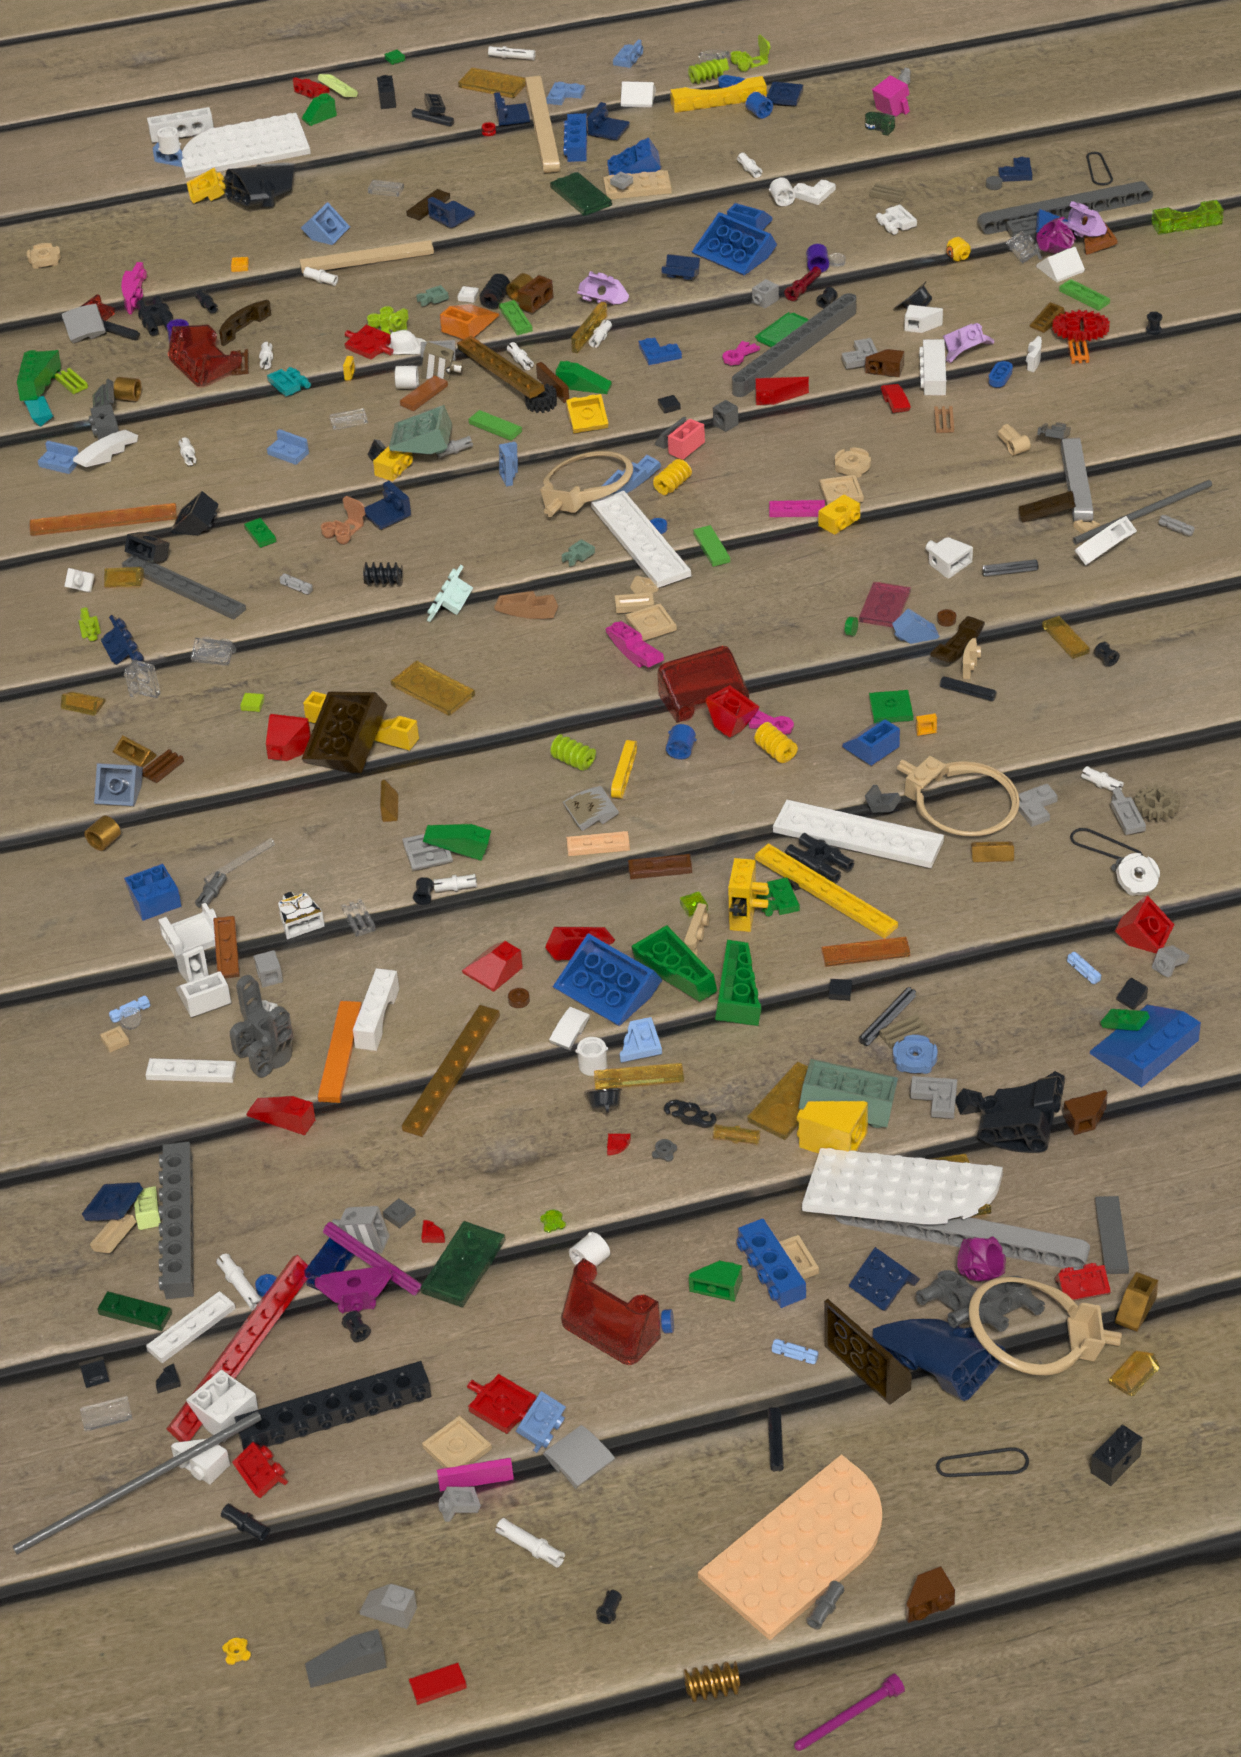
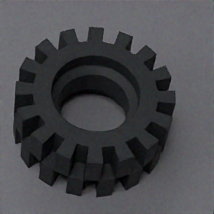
[525,383,557,413]

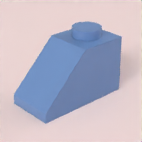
[153,142,183,167]
[892,608,940,644]

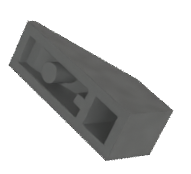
[305,1629,387,1688]

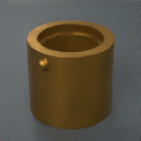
[506,273,533,302]
[114,377,142,401]
[84,815,121,851]

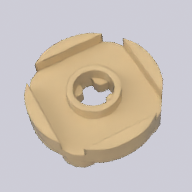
[27,243,61,269]
[835,447,871,478]

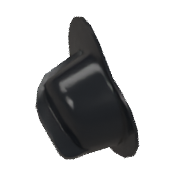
[894,281,932,308]
[584,1087,622,1114]

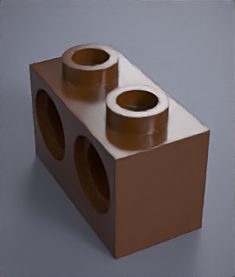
[518,275,554,313]

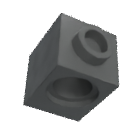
[713,400,739,432]

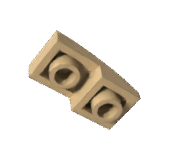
[962,638,981,679]

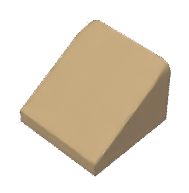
[630,576,659,594]

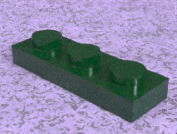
[97,1291,172,1331]

